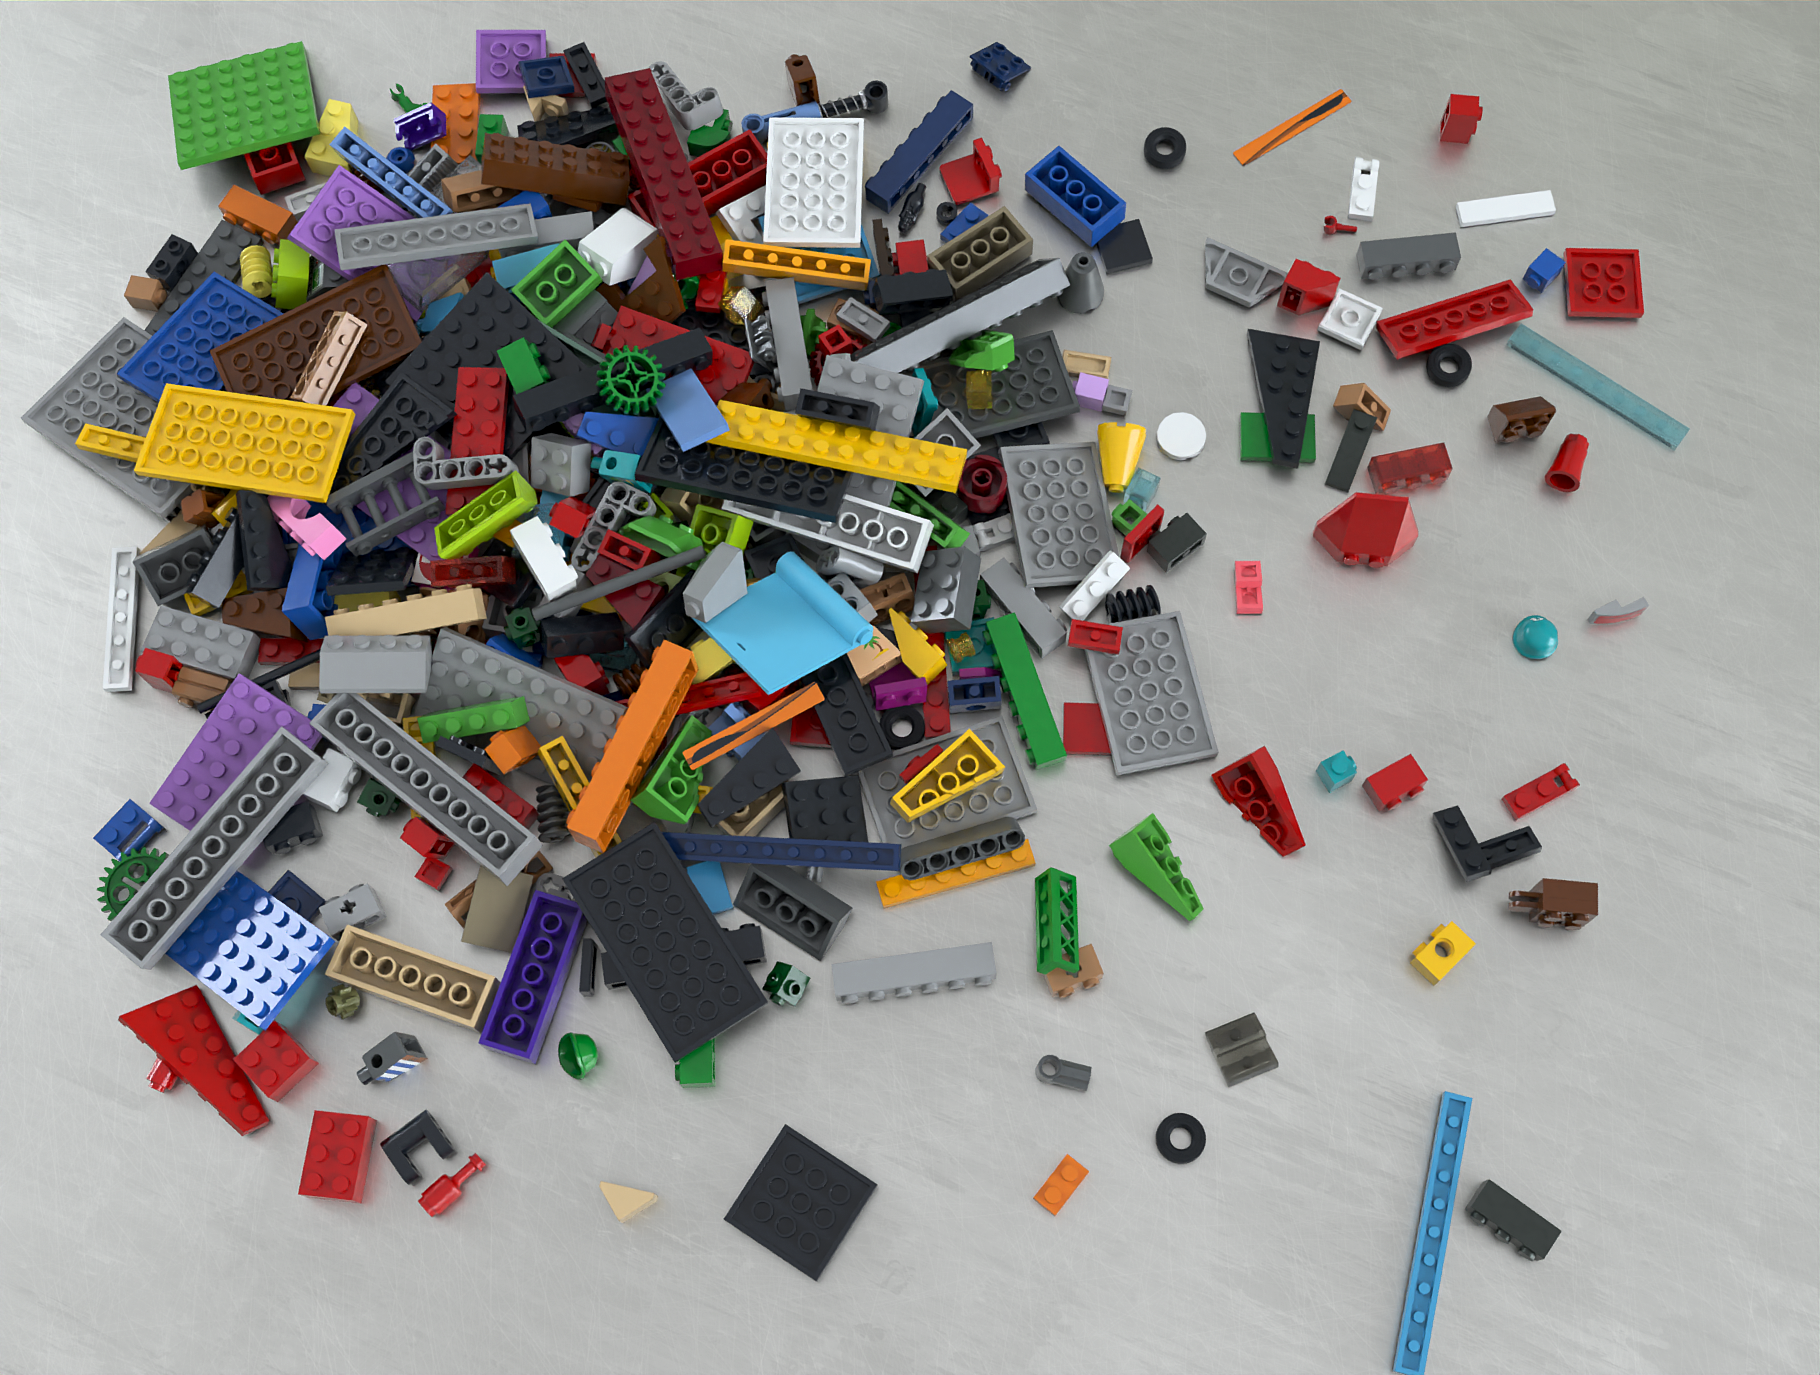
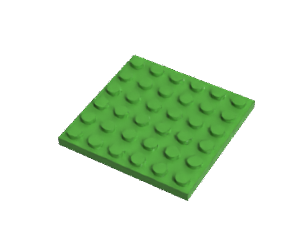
[168,41,320,170]

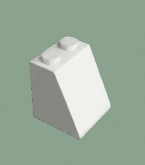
[578,208,658,286]

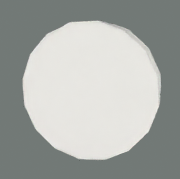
[1156,412,1206,460]

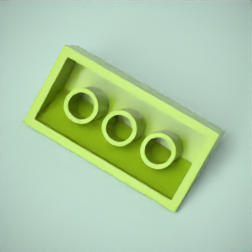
[434,470,538,561]

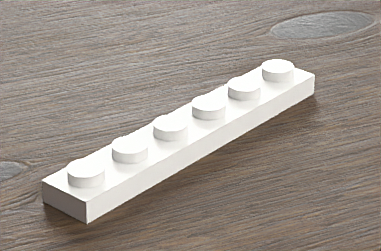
[103,546,141,692]

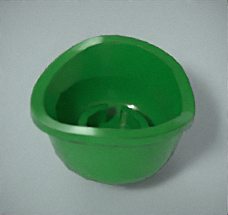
[558,1032,598,1079]

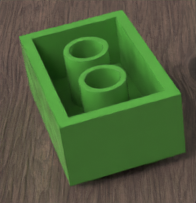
[511,240,602,328]

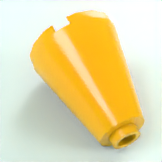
[1097,422,1146,493]

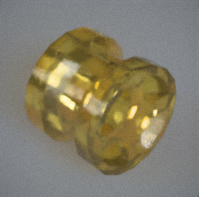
[947,632,976,663]

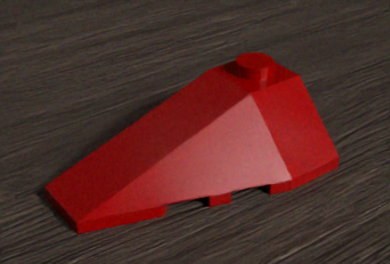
[1211,746,1306,856]

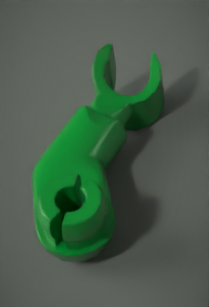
[390,83,428,113]

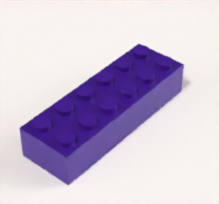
[478,890,588,1064]

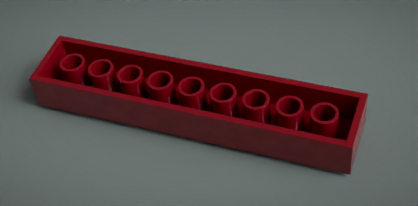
[605,68,723,280]

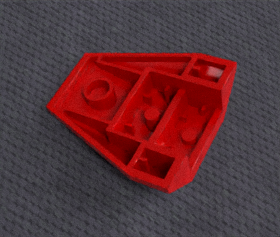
[1313,492,1419,568]

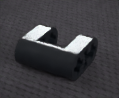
[380,1109,455,1185]

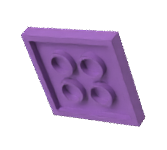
[476,30,546,93]

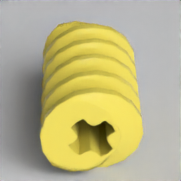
[240,245,273,298]

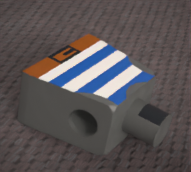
[357,1032,427,1085]

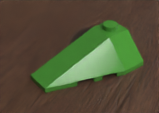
[630,715,712,824]

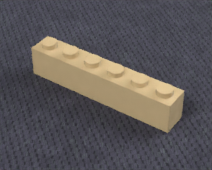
[325,584,487,636]

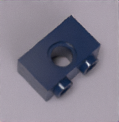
[947,676,1002,713]

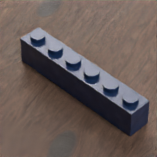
[865,90,973,214]

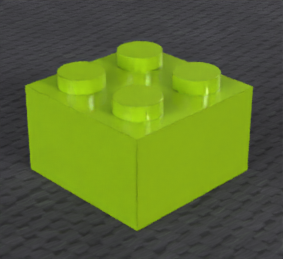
[271,239,310,309]

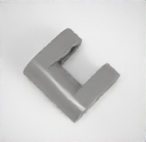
[816,546,884,588]

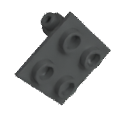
[744,315,778,372]

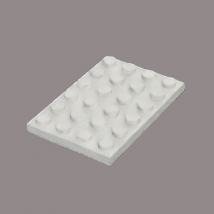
[763,118,864,248]

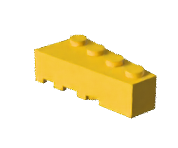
[890,729,1005,823]

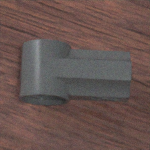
[1035,1055,1092,1091]

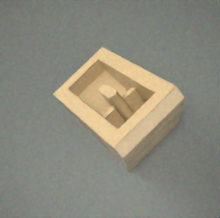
[599,1181,658,1223]

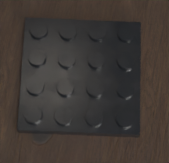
[724,1124,878,1282]

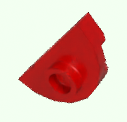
[899,744,944,784]

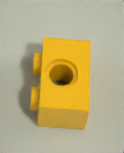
[1410,921,1476,986]

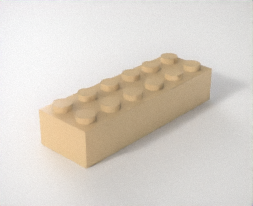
[325,925,501,1033]

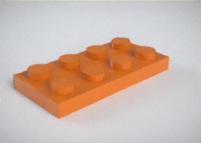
[431,83,480,168]

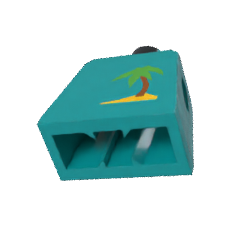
[591,450,652,493]

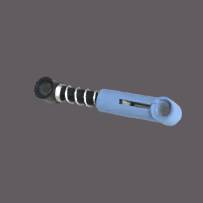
[741,80,888,145]

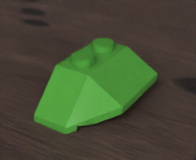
[949,329,1015,372]
[617,515,704,570]

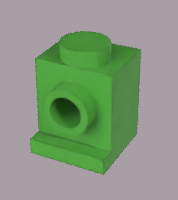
[1111,499,1147,536]

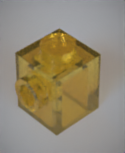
[718,286,762,324]
[966,370,993,409]

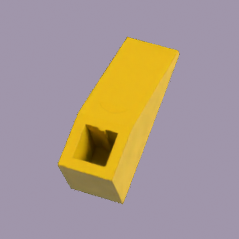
[889,608,947,685]

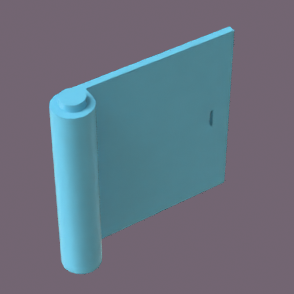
[692,551,874,695]

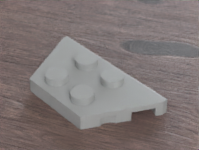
[1205,237,1288,308]

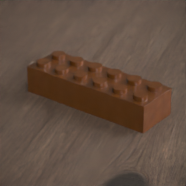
[481,133,630,205]

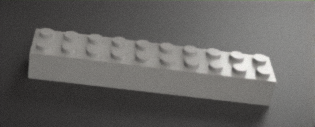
[309,693,543,886]
[100,727,329,970]

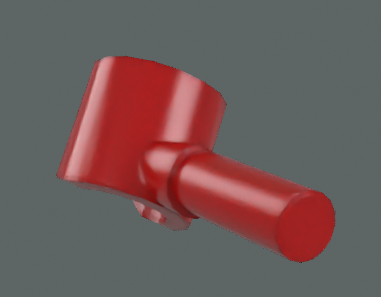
[1324,215,1357,235]

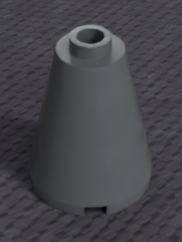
[1057,252,1104,314]

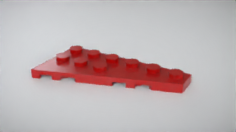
[118,985,269,1136]

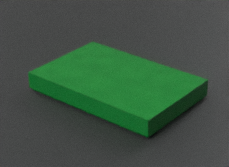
[1240,412,1316,463]

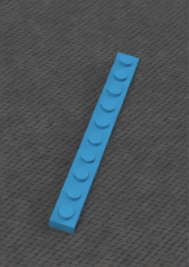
[1393,1091,1472,1375]

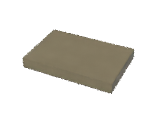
[461,865,534,953]

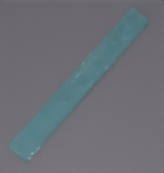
[1506,323,1690,450]

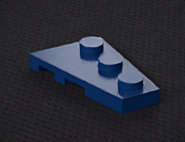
[575,412,659,457]

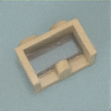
[357,693,416,727]

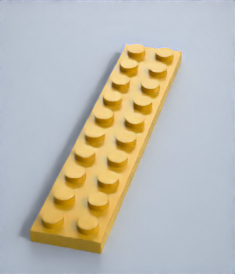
[706,400,967,493]

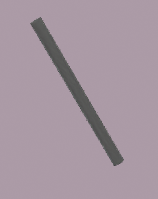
[532,545,707,621]

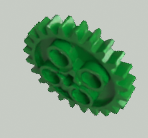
[97,847,169,922]

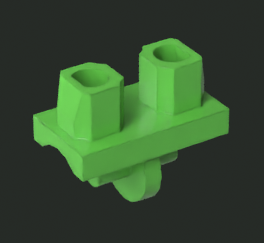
[800,308,828,359]

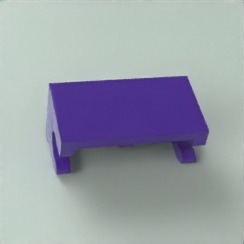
[394,102,447,151]

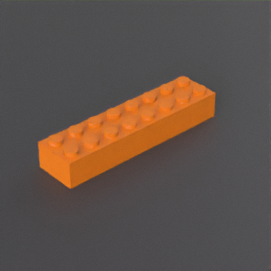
[566,640,699,853]

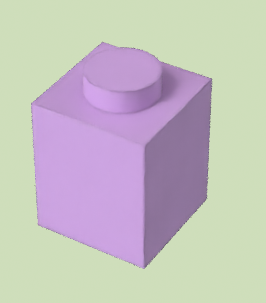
[1072,372,1109,412]

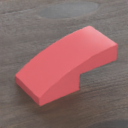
[1234,561,1263,614]

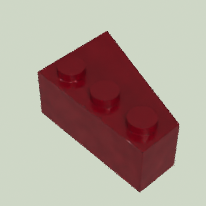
[585,554,666,629]

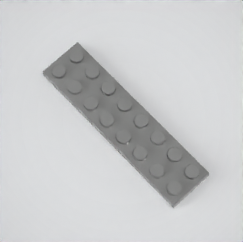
[335,203,539,270]

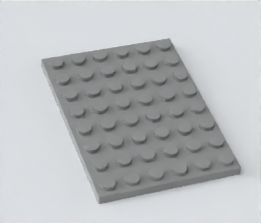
[21,317,227,519]

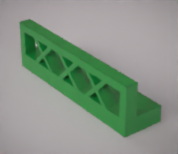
[1035,867,1079,975]

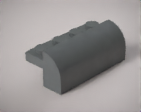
[553,289,618,349]

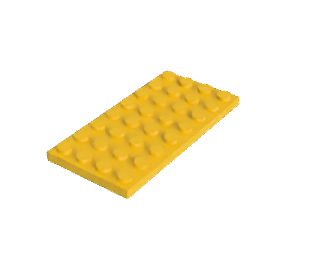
[134,383,356,503]

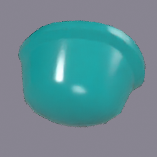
[1513,615,1558,659]

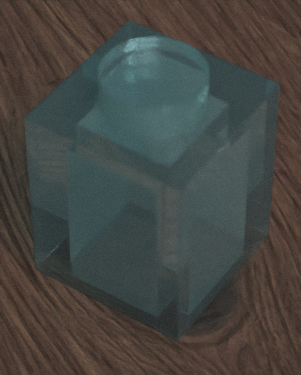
[1123,467,1161,512]

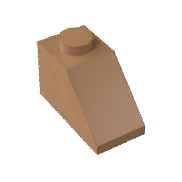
[1333,383,1391,431]

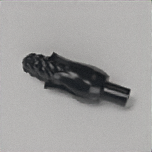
[898,183,926,233]

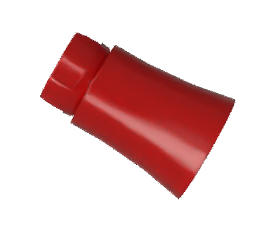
[1545,434,1589,492]

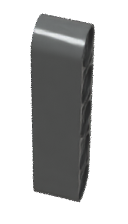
[900,817,1025,880]

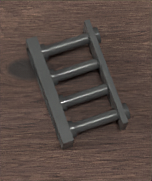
[326,452,446,556]

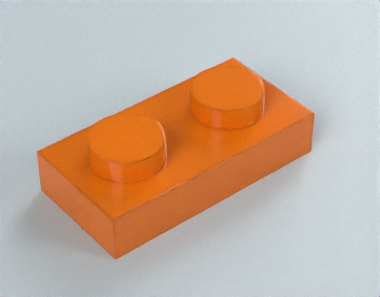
[1033,1154,1089,1216]

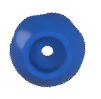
[386,147,415,174]

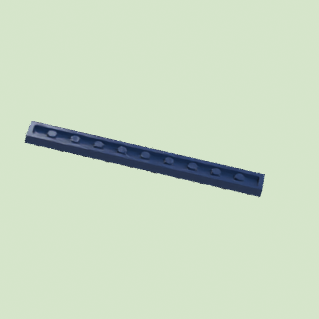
[662,832,901,871]

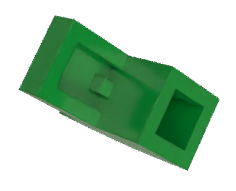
[687,109,733,157]

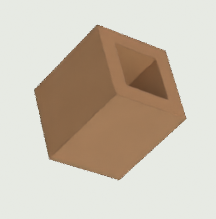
[124,275,167,312]

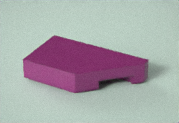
[959,667,1002,680]

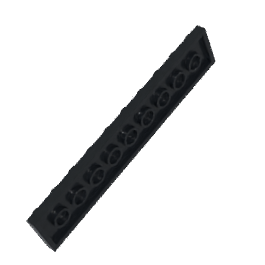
[744,533,893,777]

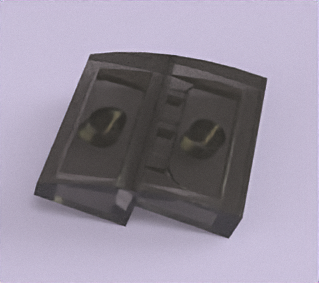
[1205,1012,1279,1087]

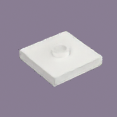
[1317,289,1383,350]

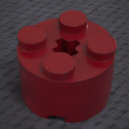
[957,455,1007,513]

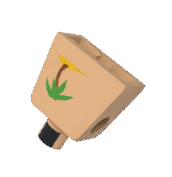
[847,625,901,687]

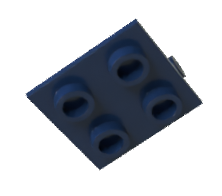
[969,42,1031,91]

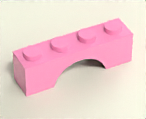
[267,495,346,560]

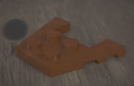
[596,236,686,323]

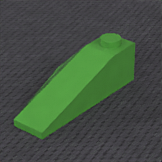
[1109,813,1204,921]

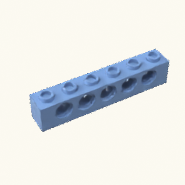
[329,127,455,218]

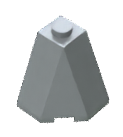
[683,542,748,623]

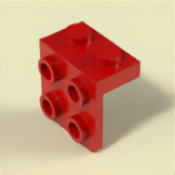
[939,137,1002,205]

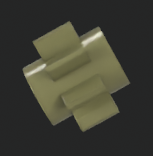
[325,984,360,1019]

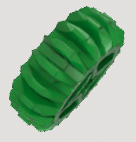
[596,345,666,415]

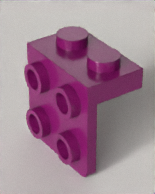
[869,659,927,711]

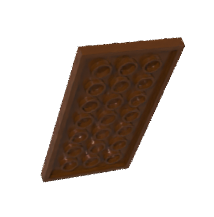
[210,264,423,401]

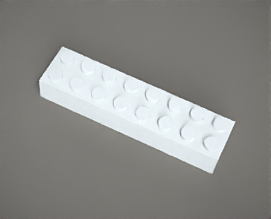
[722,494,934,574]

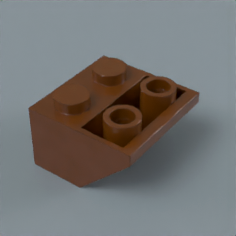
[1487,396,1556,443]

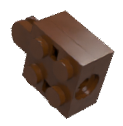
[1508,878,1598,930]

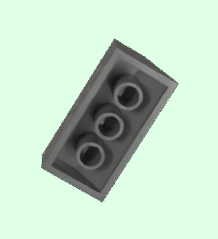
[733,863,853,961]

